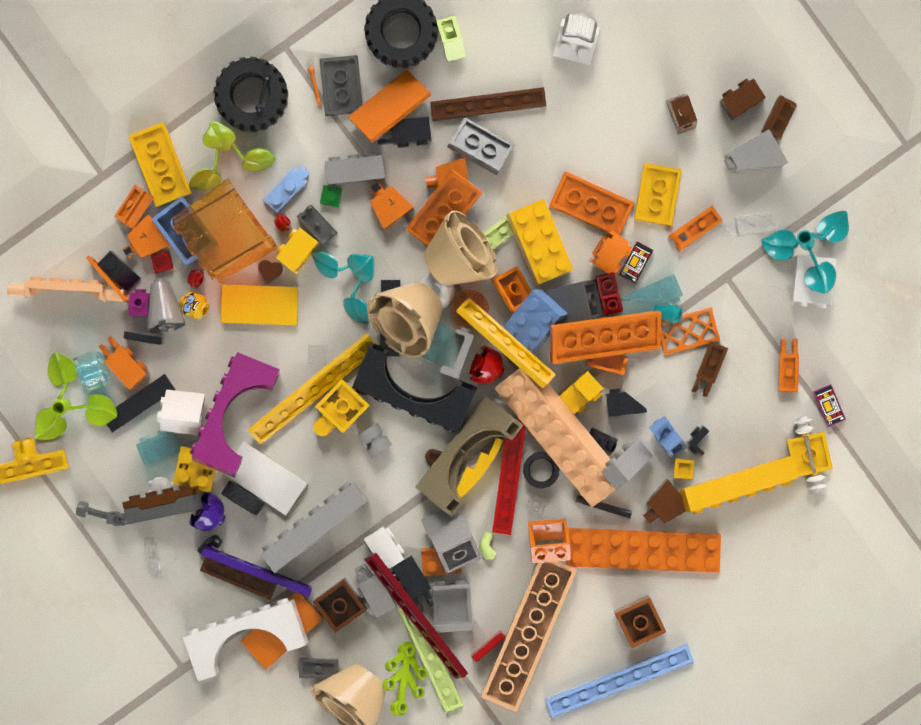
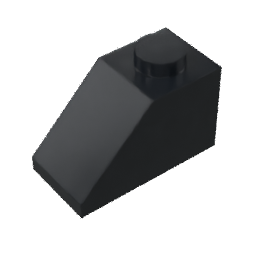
[97,250,141,292]
[605,388,647,417]

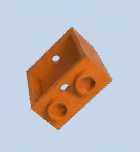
[528,518,571,563]

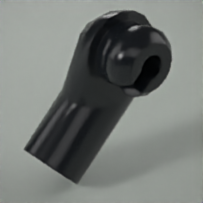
[197,534,223,554]

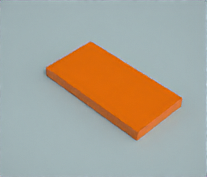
[348,70,431,143]
[405,169,482,246]
[549,171,635,235]
[241,592,323,669]

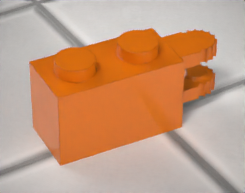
[99,336,149,390]

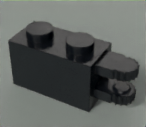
[378,117,431,148]
[391,555,434,612]

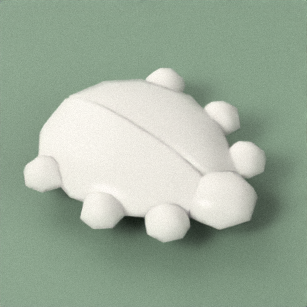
[148,477,174,494]

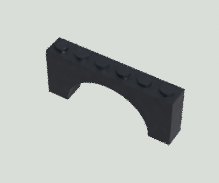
[352,342,477,433]

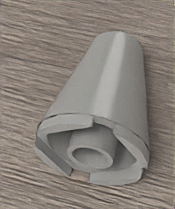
[147,278,186,333]

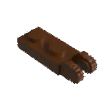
[691,341,728,397]

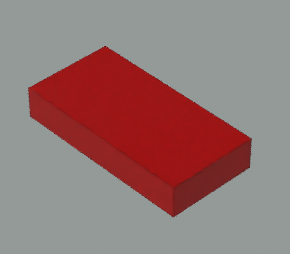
[471,630,505,662]

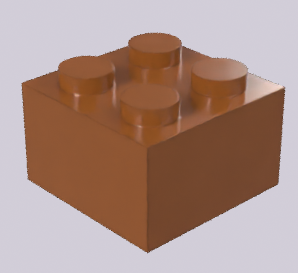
[614,595,666,648]

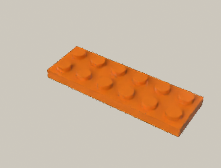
[550,311,661,364]

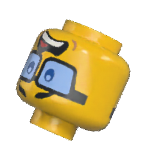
[179,292,209,319]

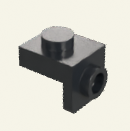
[687,426,709,456]
[589,427,618,456]

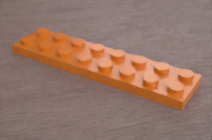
[566,528,721,573]

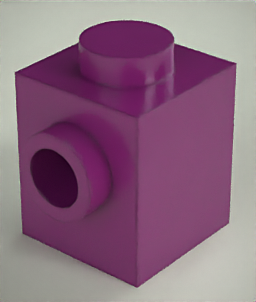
[128,289,150,316]

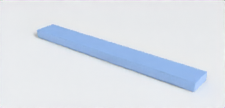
[544,643,694,718]

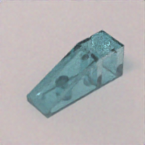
[621,274,683,305]

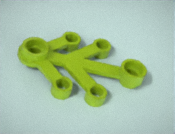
[382,641,427,716]

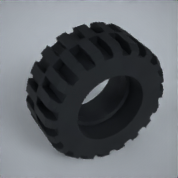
[364,0,438,69]
[213,57,289,132]

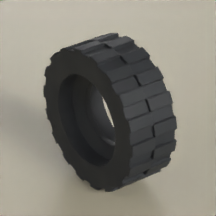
[221,480,265,516]

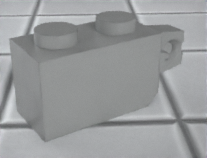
[355,564,397,618]

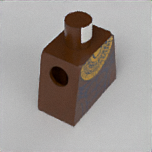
[666,94,697,134]

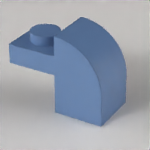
[649,416,687,459]

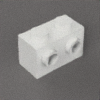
[364,526,405,569]

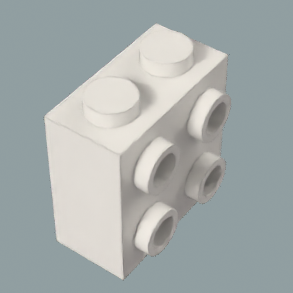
[157,390,205,435]

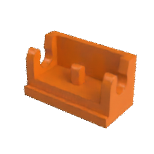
[586,355,628,375]

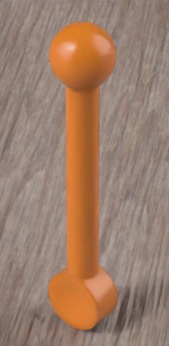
[307,66,322,106]

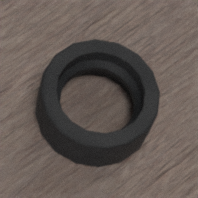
[523,452,560,489]

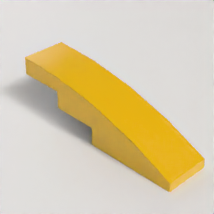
[457,437,503,498]

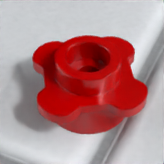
[187,269,204,289]

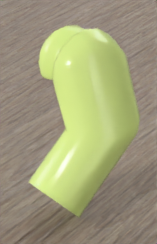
[479,531,496,560]

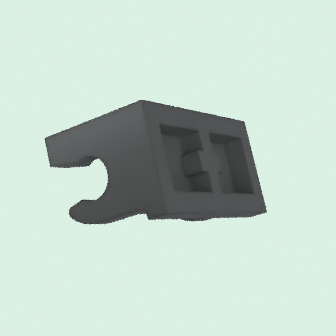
[296,205,337,246]

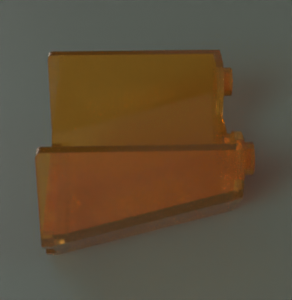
[172,178,278,283]

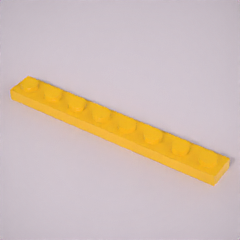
[248,333,376,445]

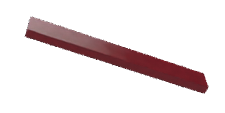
[364,553,469,679]

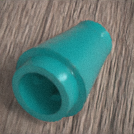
[653,305,682,324]

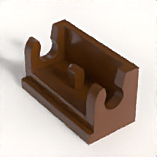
[761,95,797,140]

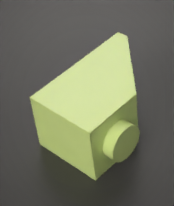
[437,16,466,61]

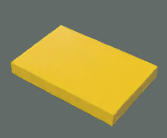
[634,163,682,226]

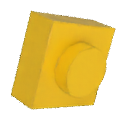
[673,458,695,480]

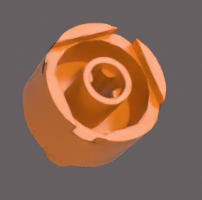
[589,229,632,274]

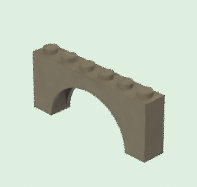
[416,396,523,517]

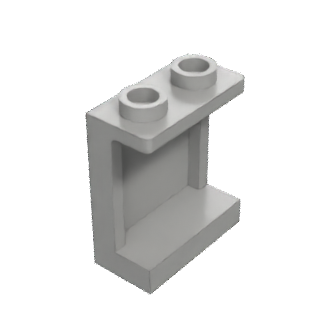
[440,327,474,379]
[431,579,473,632]

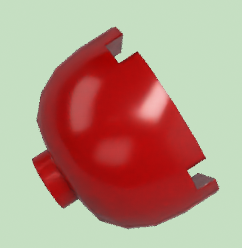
[469,345,505,385]

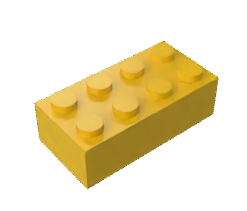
[506,199,574,286]

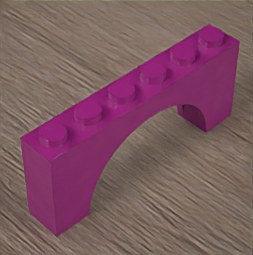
[190,352,280,478]

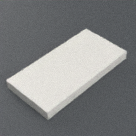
[223,441,308,515]

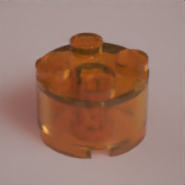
[450,290,489,329]

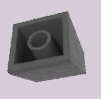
[544,279,604,324]

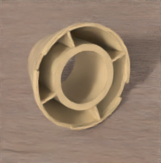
[424,211,498,286]
[367,282,443,358]
[311,664,386,725]

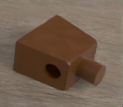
[643,479,686,524]

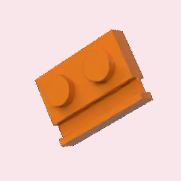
[114,185,154,229]
[421,547,462,577]

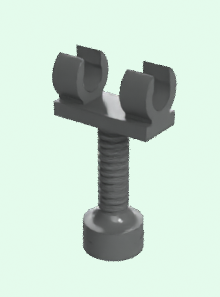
[76,501,127,526]

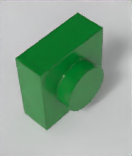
[320,185,342,208]

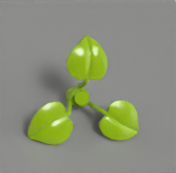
[189,121,276,190]
[35,352,117,440]

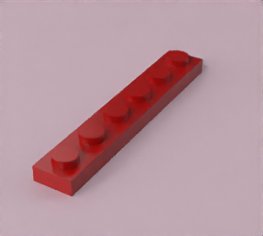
[492,419,526,535]

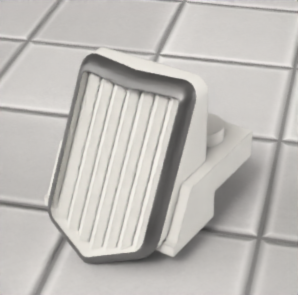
[553,13,600,65]

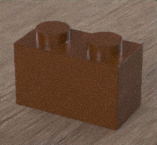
[719,78,766,120]

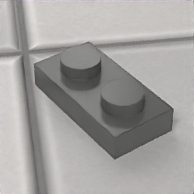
[299,658,338,679]

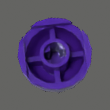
[189,492,226,531]

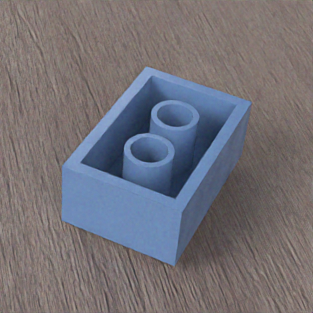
[152,196,219,266]
[503,288,568,355]

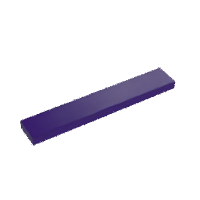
[202,546,312,597]

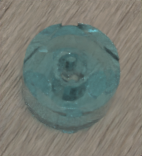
[73,350,111,394]

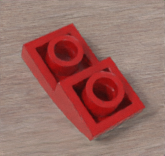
[595,272,623,315]

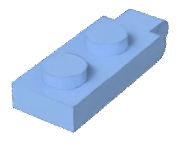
[263,165,310,213]

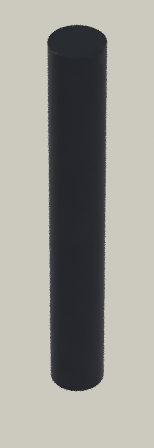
[575,495,632,519]

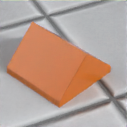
[492,266,532,313]

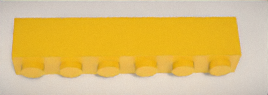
[679,456,798,514]

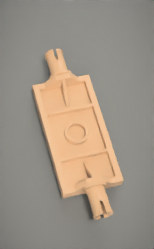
[7,277,125,302]

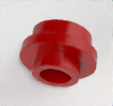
[274,214,291,232]

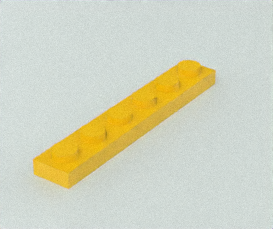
[456,298,556,388]

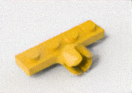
[0,438,70,484]

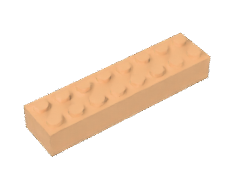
[495,368,615,507]
[481,561,577,712]

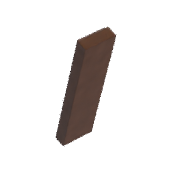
[200,557,277,600]

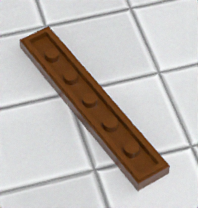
[430,87,547,121]

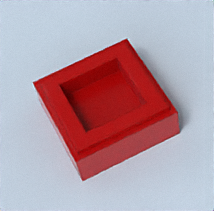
[150,251,174,274]

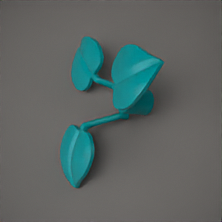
[761,211,849,294]
[312,251,374,324]

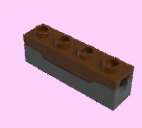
[122,484,203,525]

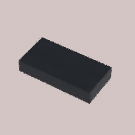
[123,331,165,345]

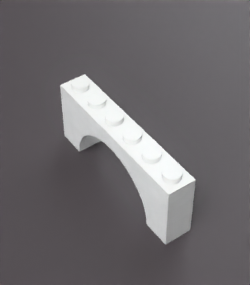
[183,598,309,681]

